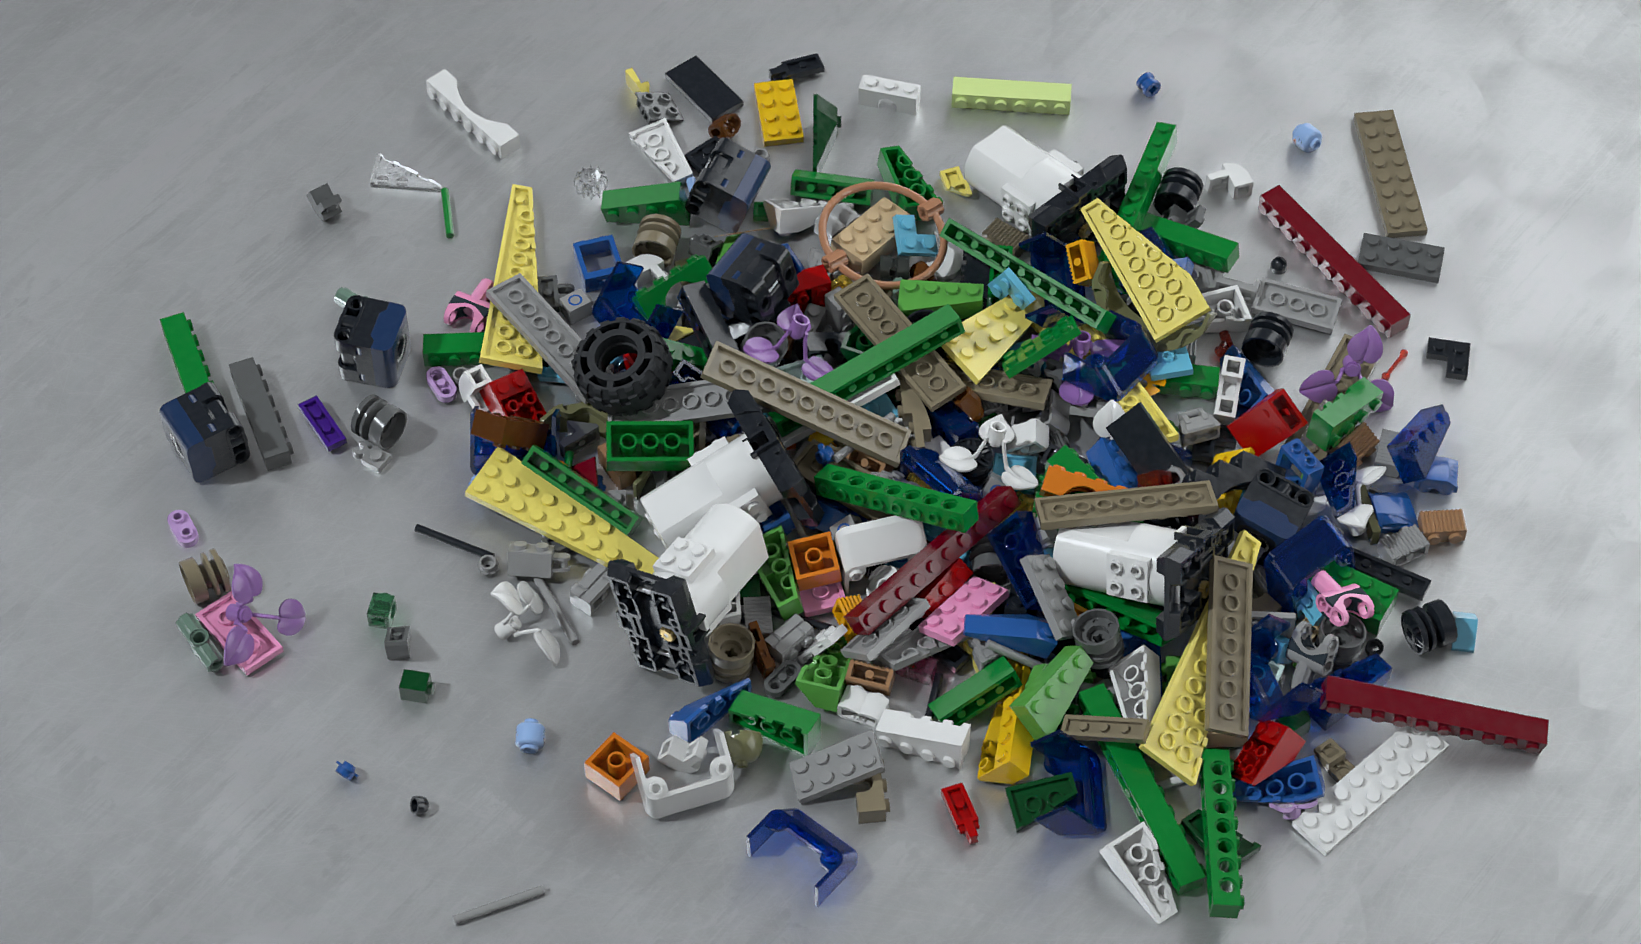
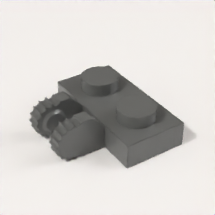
[537,275,575,312]

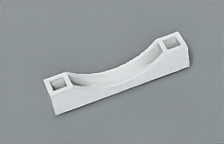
[426,69,520,159]

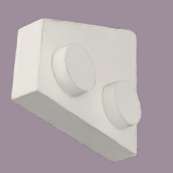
[797,624,848,665]

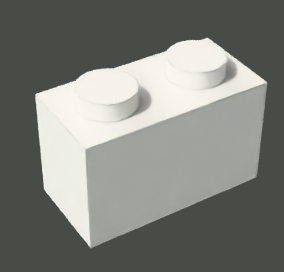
[1006,418,1049,456]

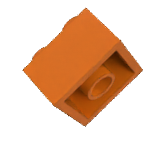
[788,531,842,591]
[584,732,650,801]

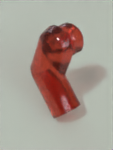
[1214,330,1234,357]

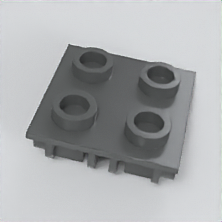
[635,92,684,125]

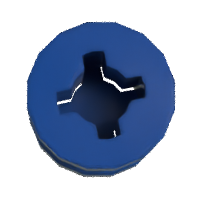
[1136,72,1161,97]

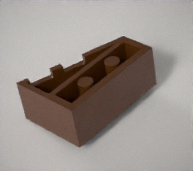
[470,409,549,451]

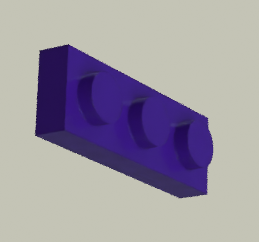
[298,395,347,452]

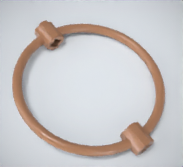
[818,181,948,290]

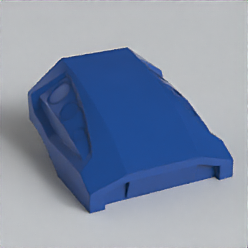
[1413,455,1458,495]
[1368,492,1419,534]

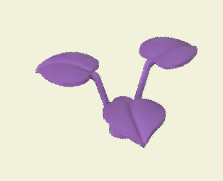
[743,304,834,381]
[1299,325,1394,412]
[1031,331,1129,406]
[224,564,306,666]

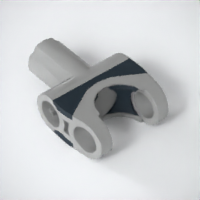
[1286,621,1339,693]

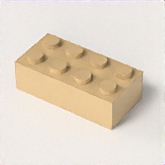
[831,197,910,276]

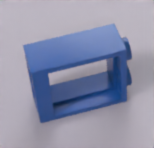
[573,235,626,293]
[1276,438,1325,503]

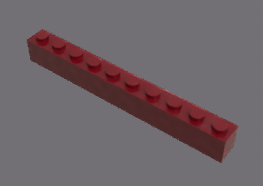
[1258,185,1411,338]
[844,486,1022,635]
[1320,675,1549,754]

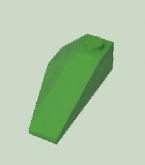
[795,636,856,712]

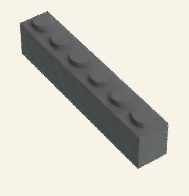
[229,357,294,471]

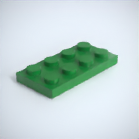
[1001,315,1082,379]

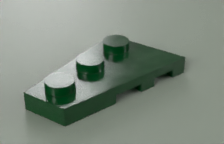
[1005,772,1078,832]
[1180,809,1261,872]

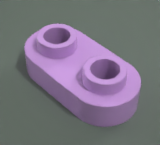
[426,367,457,403]
[167,510,199,548]

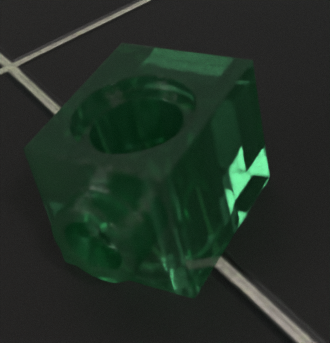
[367,592,397,629]

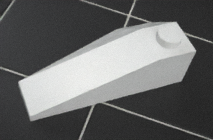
[763,198,854,236]
[1099,821,1177,924]

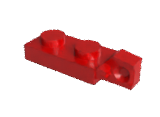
[941,782,980,845]

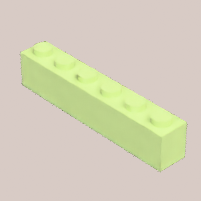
[951,77,1072,115]

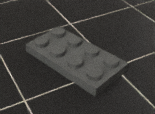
[1358,233,1445,283]

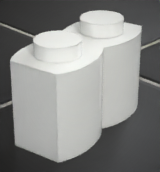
[837,685,889,729]

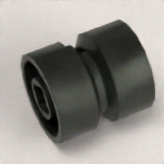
[880,255,910,282]

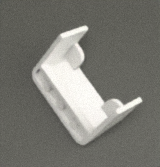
[835,515,927,594]
[630,728,734,818]

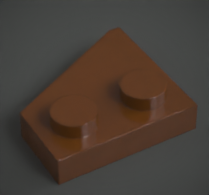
[748,620,776,681]

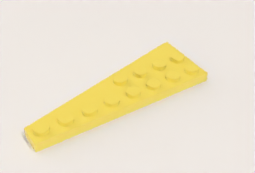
[941,271,1066,385]

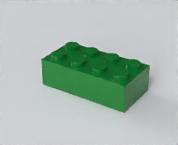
[606,421,694,471]
[1304,553,1399,636]

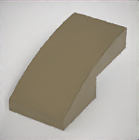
[1313,738,1355,783]

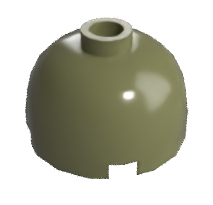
[724,730,763,768]

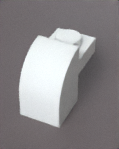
[1205,163,1254,200]
[625,254,668,289]
[459,364,492,413]
[657,735,708,773]

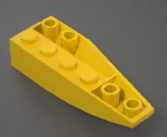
[977,662,1034,784]

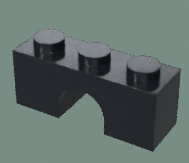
[793,332,848,365]

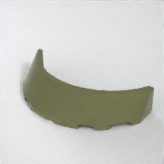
[1092,261,1217,352]
[540,401,651,500]

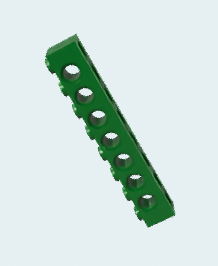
[814,464,979,533]
[1199,748,1245,918]

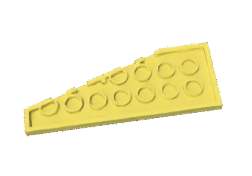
[1080,198,1211,343]

